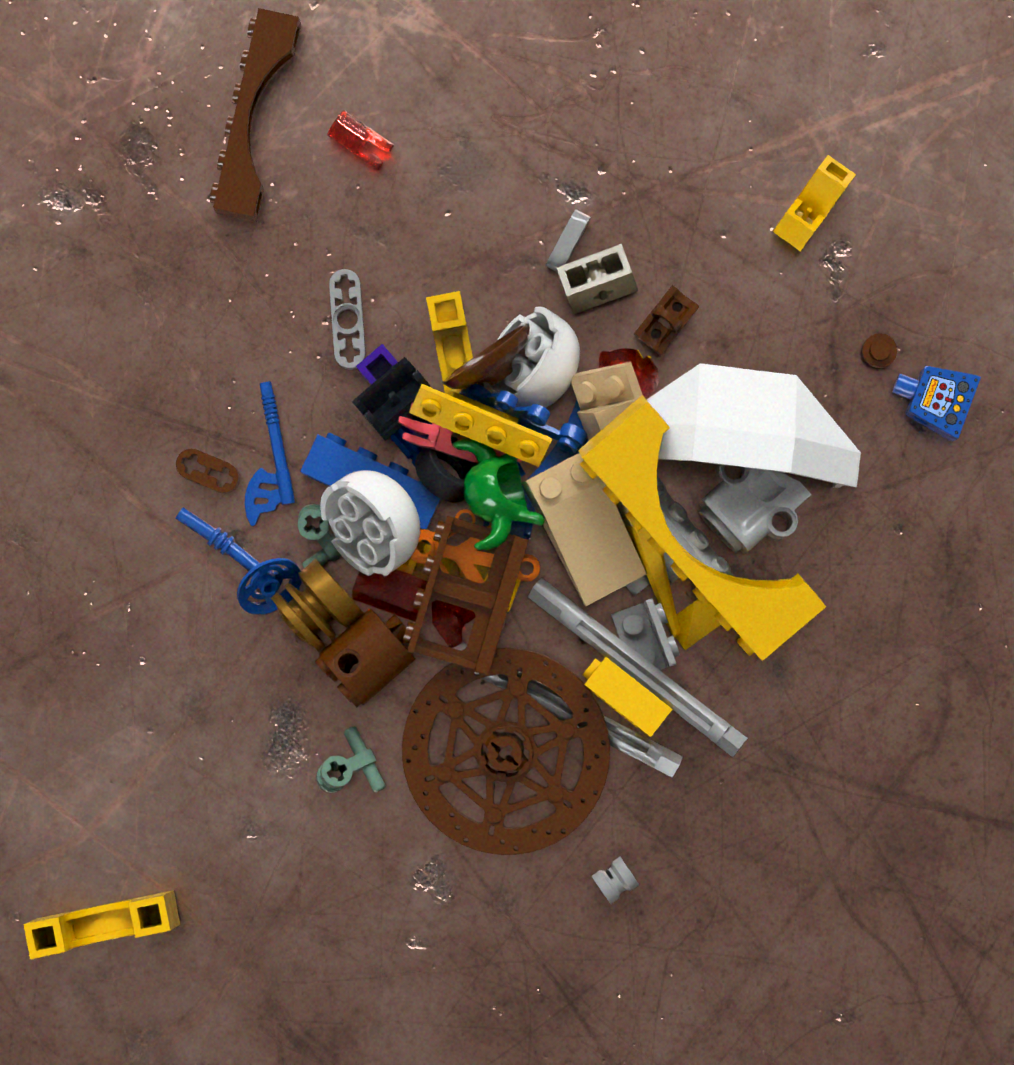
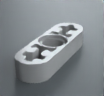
[329,269,366,370]

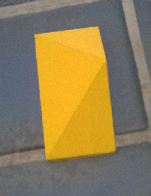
[666,599,721,650]

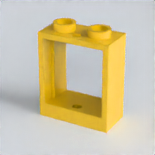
[582,657,673,737]

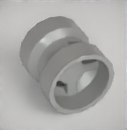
[592,856,639,904]

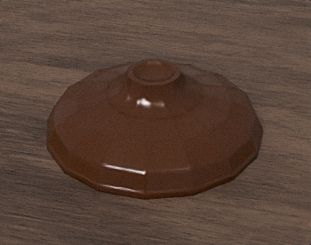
[442,323,530,389]

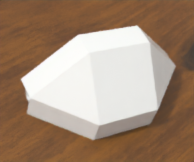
[647,364,861,488]

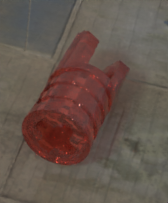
[327,110,394,170]

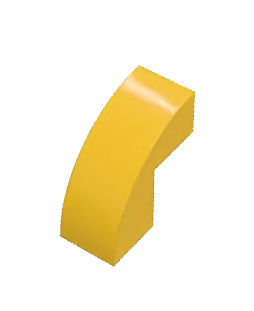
[773,155,856,252]

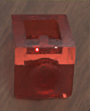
[432,600,475,648]

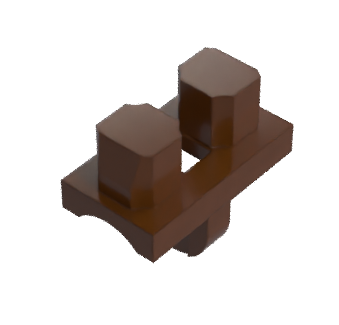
[634,285,700,356]

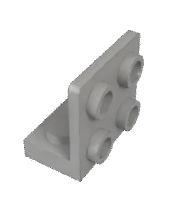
[611,598,680,670]

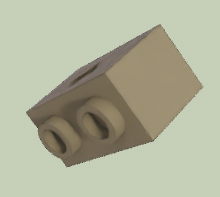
[557,244,638,314]

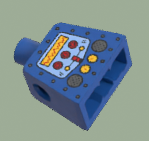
[892,366,981,441]

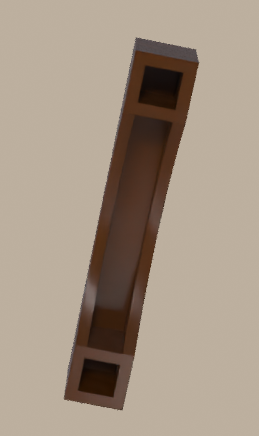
[210,8,301,222]

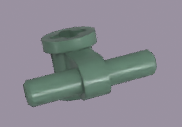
[298,504,341,568]
[316,726,386,793]

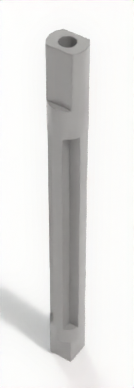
[528,578,748,757]
[448,637,683,778]

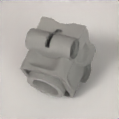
[698,464,812,554]

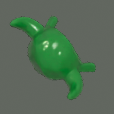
[453,438,545,550]

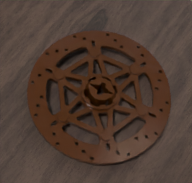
[402,648,610,855]

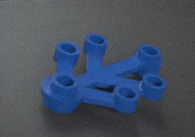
[459,384,588,454]

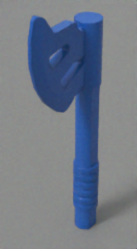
[245,381,295,526]

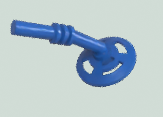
[175,507,302,614]

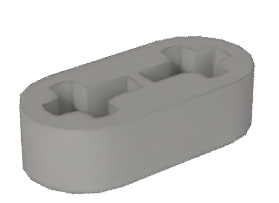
[546,209,591,273]

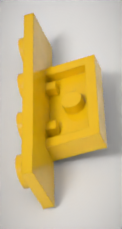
[409,384,552,467]

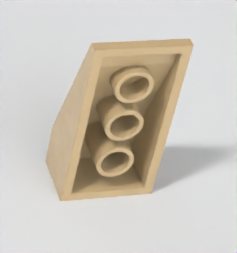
[522,453,647,606]

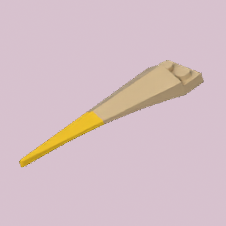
[571,362,681,638]

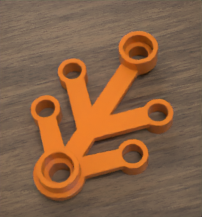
[411,509,540,583]

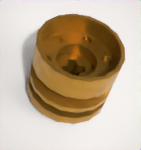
[271,559,363,652]

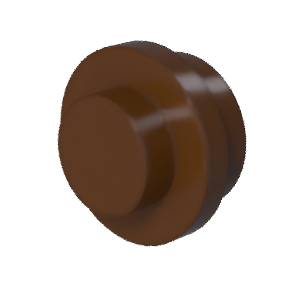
[862,333,897,368]

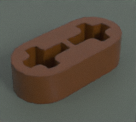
[176,448,240,494]

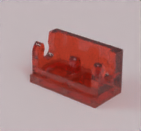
[352,569,428,622]

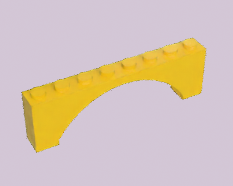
[578,395,826,661]

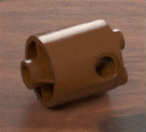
[315,608,416,707]

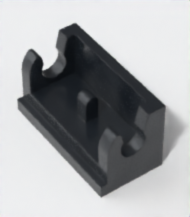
[352,357,432,441]

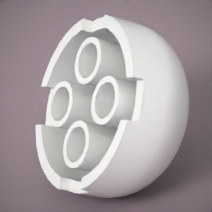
[484,307,580,408]
[320,470,420,576]

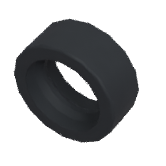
[415,436,478,503]

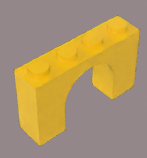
[23,890,180,959]

